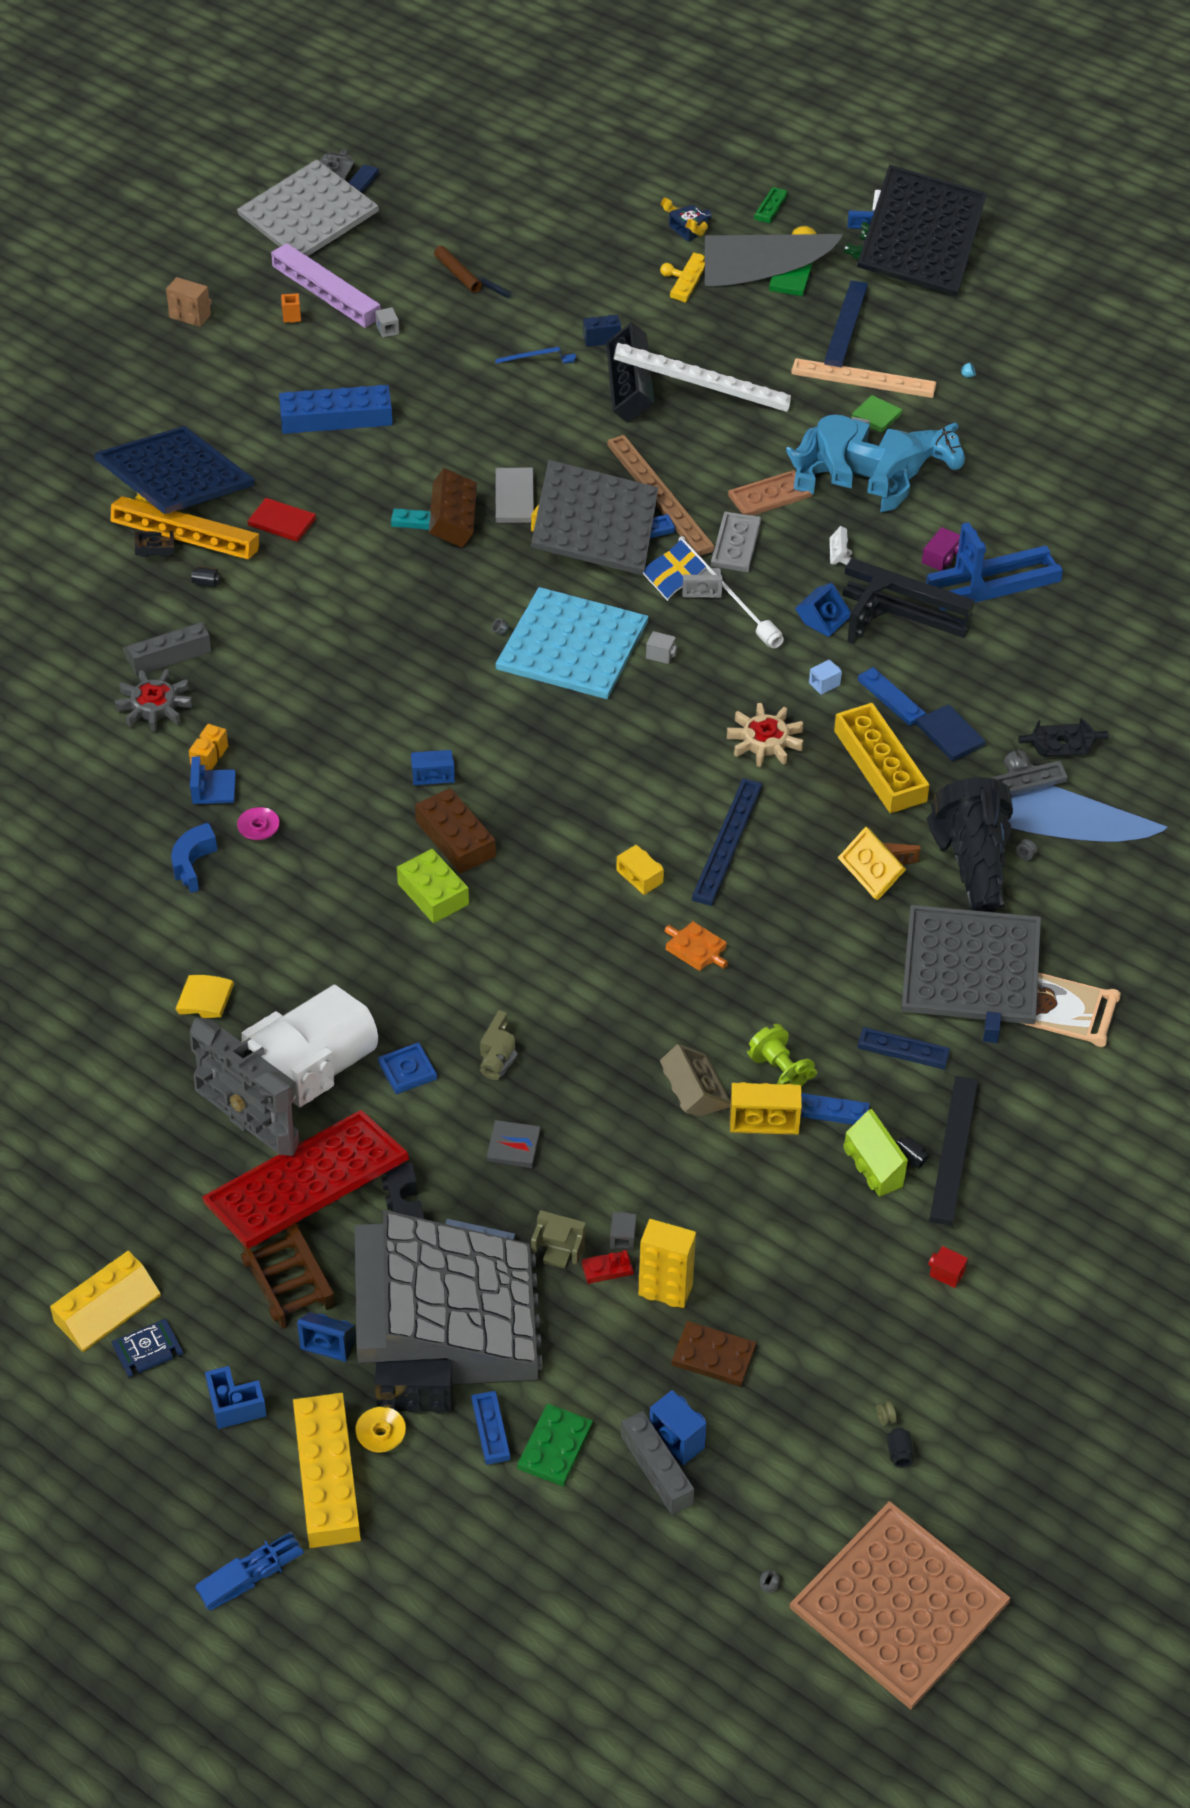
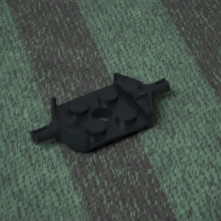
[1018,718,1109,757]

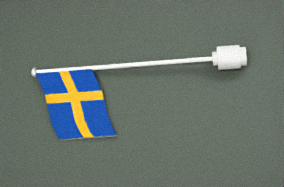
[643,536,784,649]

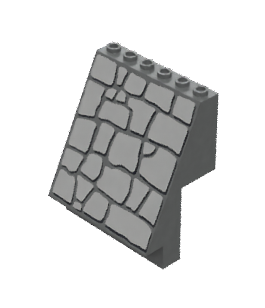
[355,1210,542,1384]

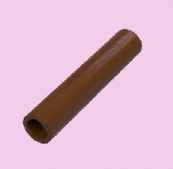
[434,245,482,293]

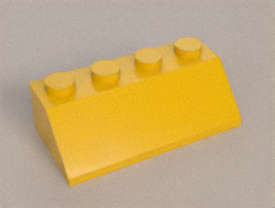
[50,1251,161,1352]

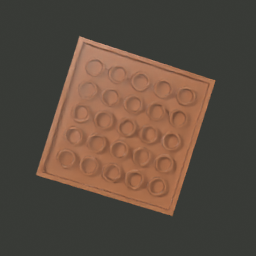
[789,1501,1010,1710]

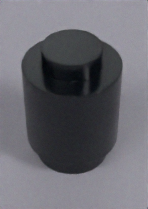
[191,566,221,588]
[896,1136,929,1169]
[886,1428,915,1468]

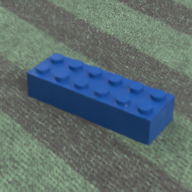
[279,385,392,434]

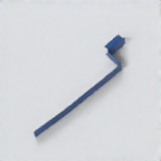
[496,347,576,364]

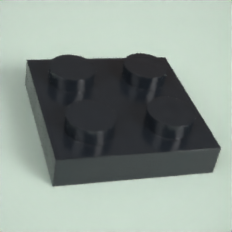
[135,531,174,557]

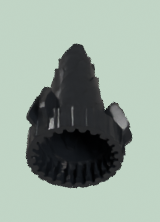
[927,777,1013,912]

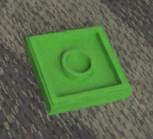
[851,395,902,433]

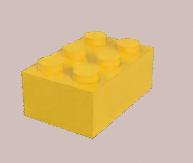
[730,1082,802,1135]

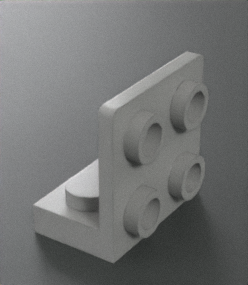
[682,568,722,598]

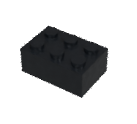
[375,1360,453,1413]

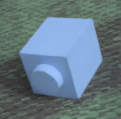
[809,660,842,695]

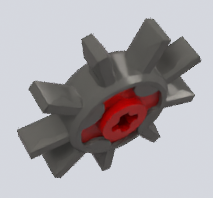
[114,669,193,731]

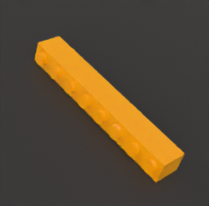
[111,496,259,559]

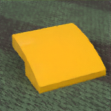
[176,975,234,1018]

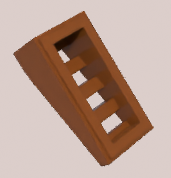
[883,843,920,865]

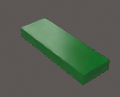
[754,187,788,224]

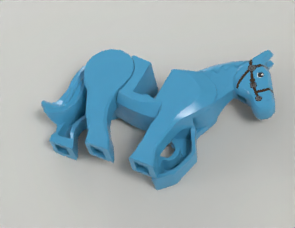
[786,415,965,512]

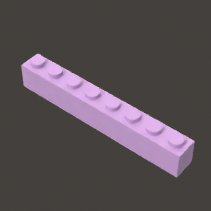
[271,243,381,328]

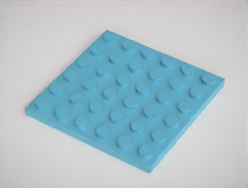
[496,587,648,699]

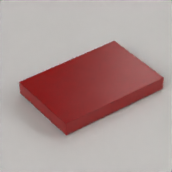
[247,498,316,542]

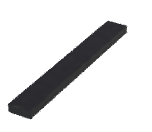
[929,1076,978,1226]

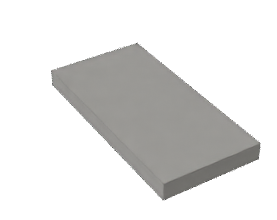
[496,468,534,523]
[711,512,762,572]

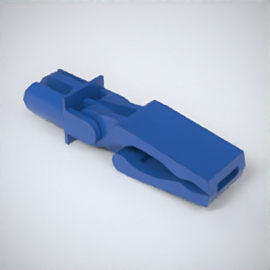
[195,1531,304,1611]

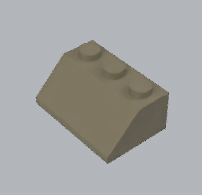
[660,1044,731,1117]

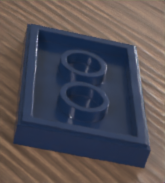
[916,704,986,762]

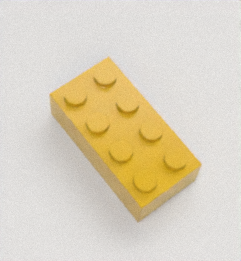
[638,1219,696,1308]

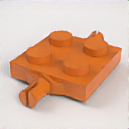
[664,921,728,971]

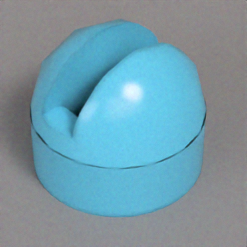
[961,362,976,378]

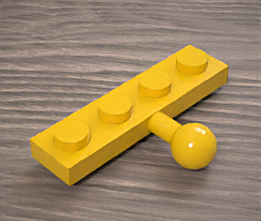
[660,252,705,303]

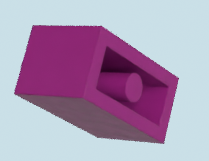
[922,527,960,571]

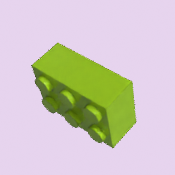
[397,849,469,924]

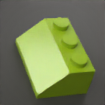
[843,1109,908,1197]

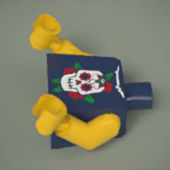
[660,197,712,242]

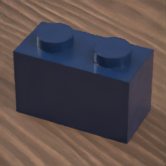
[583,315,621,347]

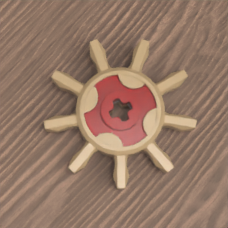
[727,703,803,767]

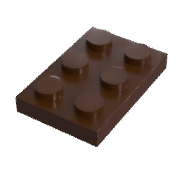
[671,1321,756,1387]

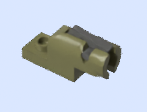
[480,1010,518,1080]

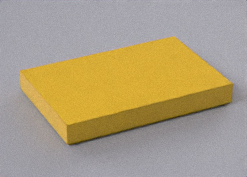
[838,827,906,900]

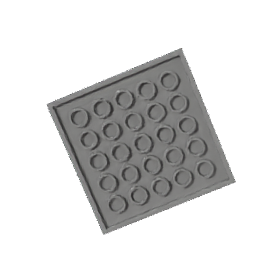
[237,160,379,256]

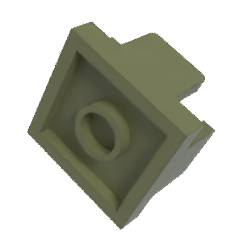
[531,1210,586,1268]

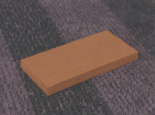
[728,470,812,516]

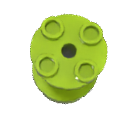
[747,1024,817,1086]

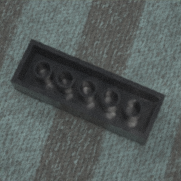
[606,322,654,423]

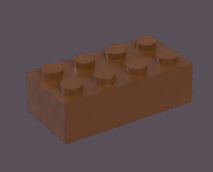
[429,468,477,548]
[415,788,496,874]

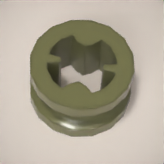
[876,1401,896,1426]

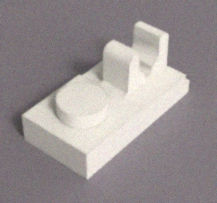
[830,526,852,565]

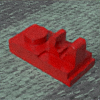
[581,1250,634,1284]

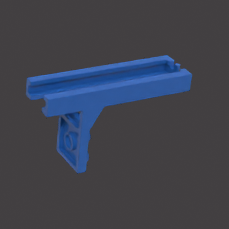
[926,522,1063,611]

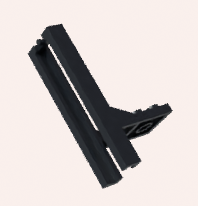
[842,558,975,644]

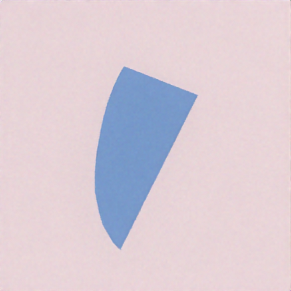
[1008,785,1167,842]

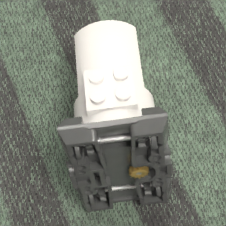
[190,985,378,1156]

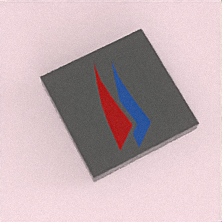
[487,1120,540,1168]

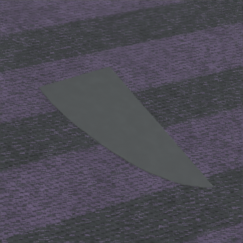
[705,234,843,286]

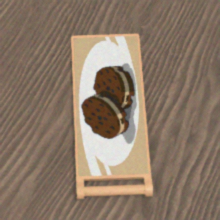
[1020,973,1121,1047]

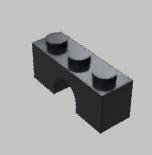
[381,1163,424,1219]

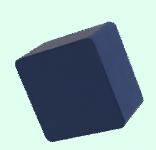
[983,1011,1001,1043]

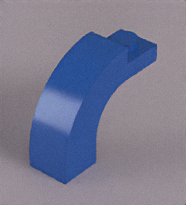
[171,823,217,893]

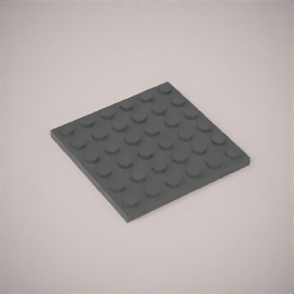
[530,460,658,575]
[901,905,1041,1024]

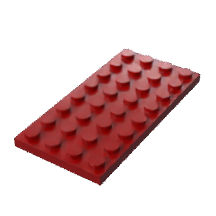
[202,1110,409,1249]

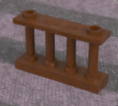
[241,1223,335,1329]

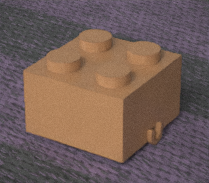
[166,277,212,327]

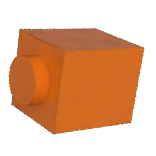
[281,293,301,323]

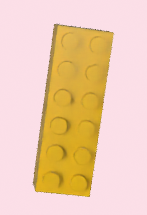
[834,703,929,814]
[293,1393,361,1548]

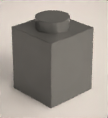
[610,1212,636,1251]

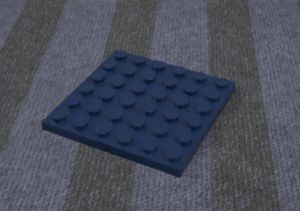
[95,426,255,514]

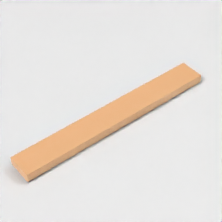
[792,358,937,398]

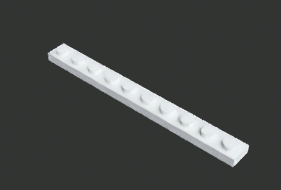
[614,343,791,412]

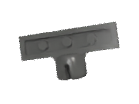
[991,750,1068,795]

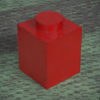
[928,1246,968,1288]

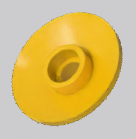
[356,1407,406,1452]

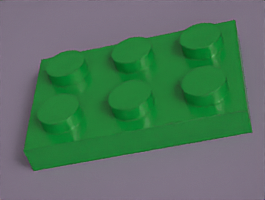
[517,1403,593,1487]

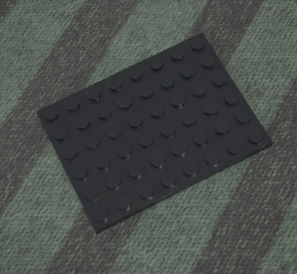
[857,164,987,297]

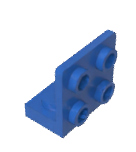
[411,750,455,785]
[190,756,236,804]

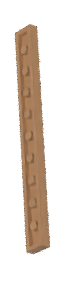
[608,435,714,556]

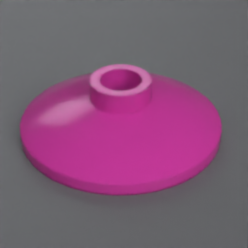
[237,807,280,840]

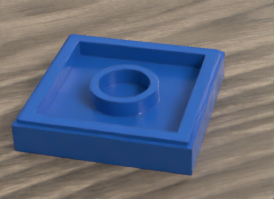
[378,1042,437,1094]

